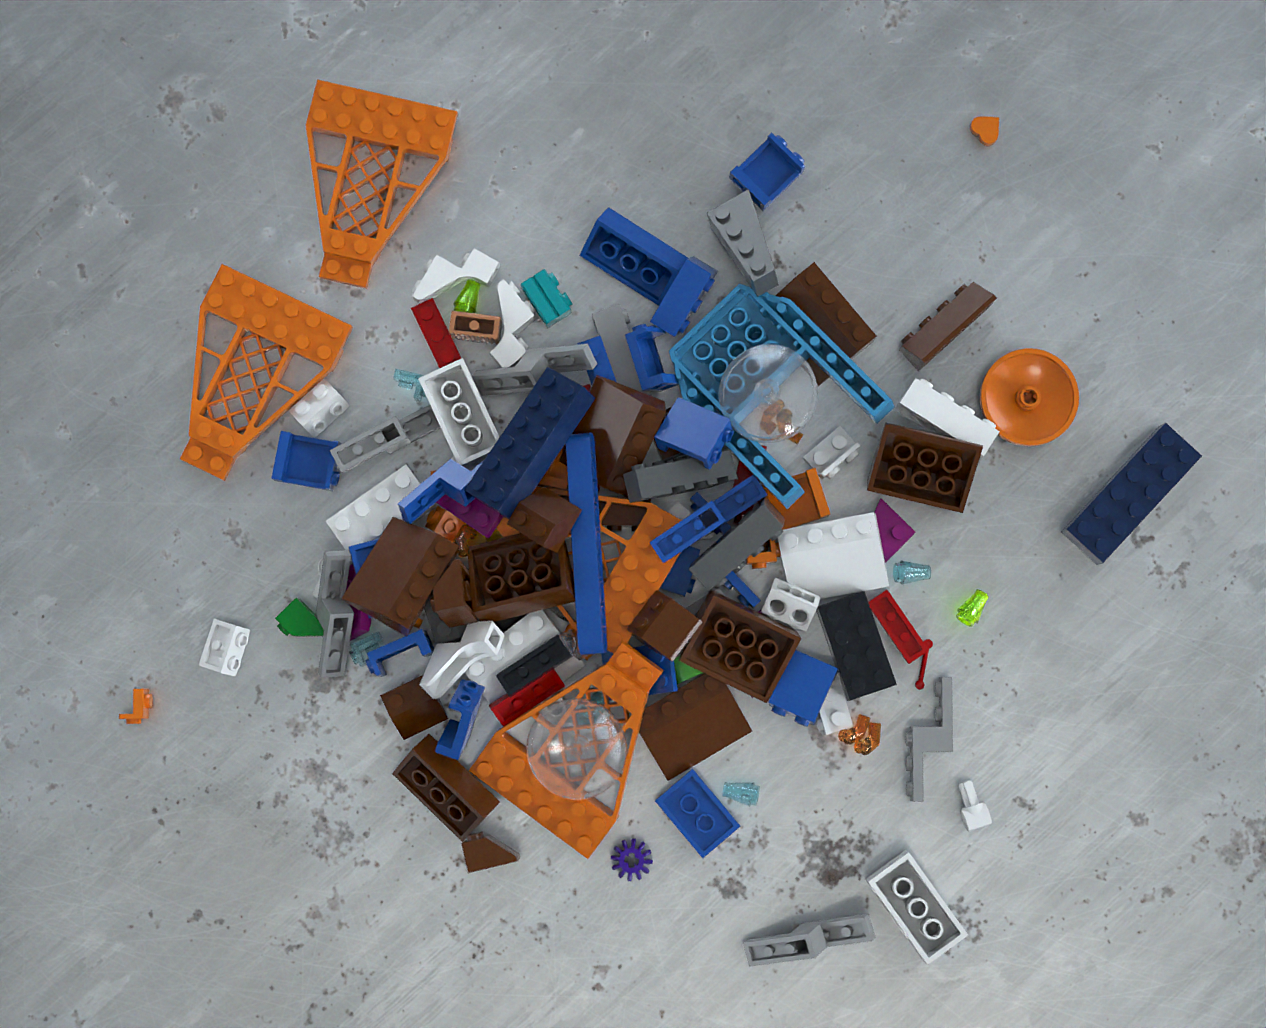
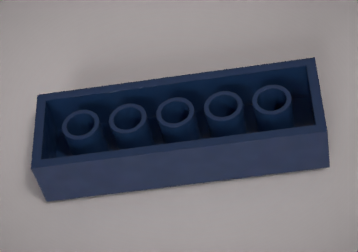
[464,367,596,520]
[1061,423,1202,565]

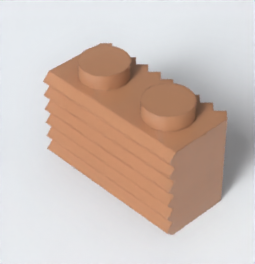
[449,311,502,345]

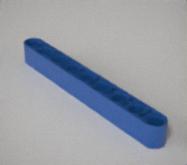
[566,432,607,655]

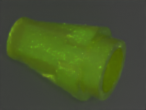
[453,279,481,313]
[956,589,989,627]

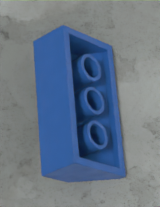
[580,207,688,306]

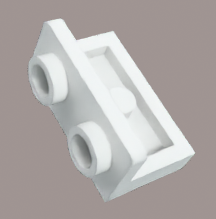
[289,378,350,438]

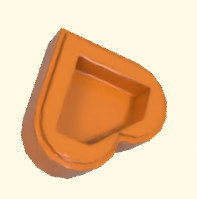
[970,116,999,146]

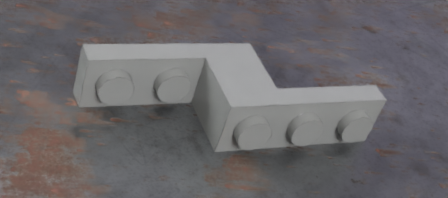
[472,344,597,396]
[330,405,441,473]
[315,550,354,678]
[905,677,953,802]
[743,914,876,967]

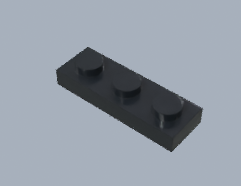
[496,635,573,697]

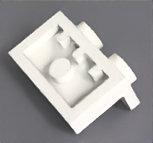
[803,426,860,480]
[199,619,250,676]
[816,679,853,735]

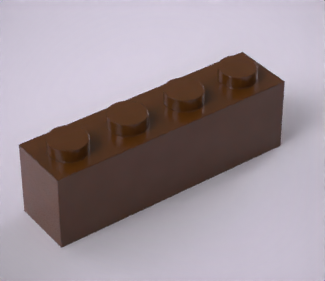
[561,496,651,532]

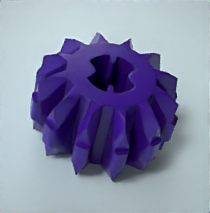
[611,838,653,881]

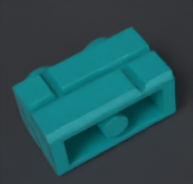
[520,269,573,328]

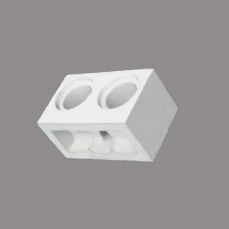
[761,578,820,631]

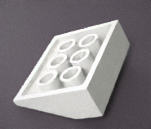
[778,512,889,599]
[465,610,586,704]

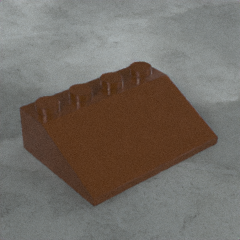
[775,262,877,387]
[559,375,666,497]
[867,422,983,513]
[341,517,459,637]
[467,533,575,622]
[679,589,802,703]
[639,674,752,781]

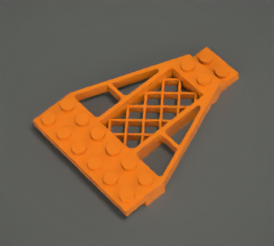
[306,79,458,289]
[180,264,353,481]
[496,487,682,654]
[469,641,664,859]

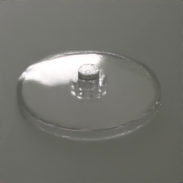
[719,344,818,443]
[526,698,627,799]

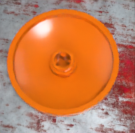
[980,348,1079,447]

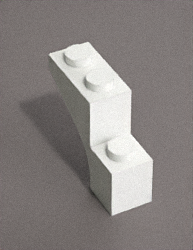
[412,248,501,304]
[490,278,536,368]
[420,621,505,699]

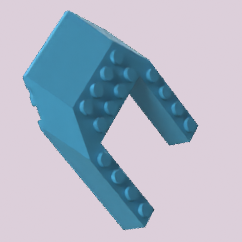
[669,283,895,509]

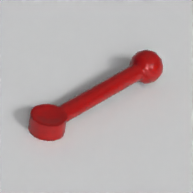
[915,639,933,690]

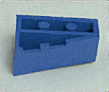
[650,256,718,337]

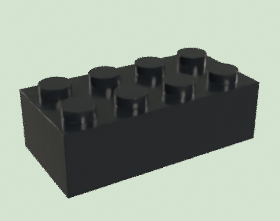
[816,591,897,701]

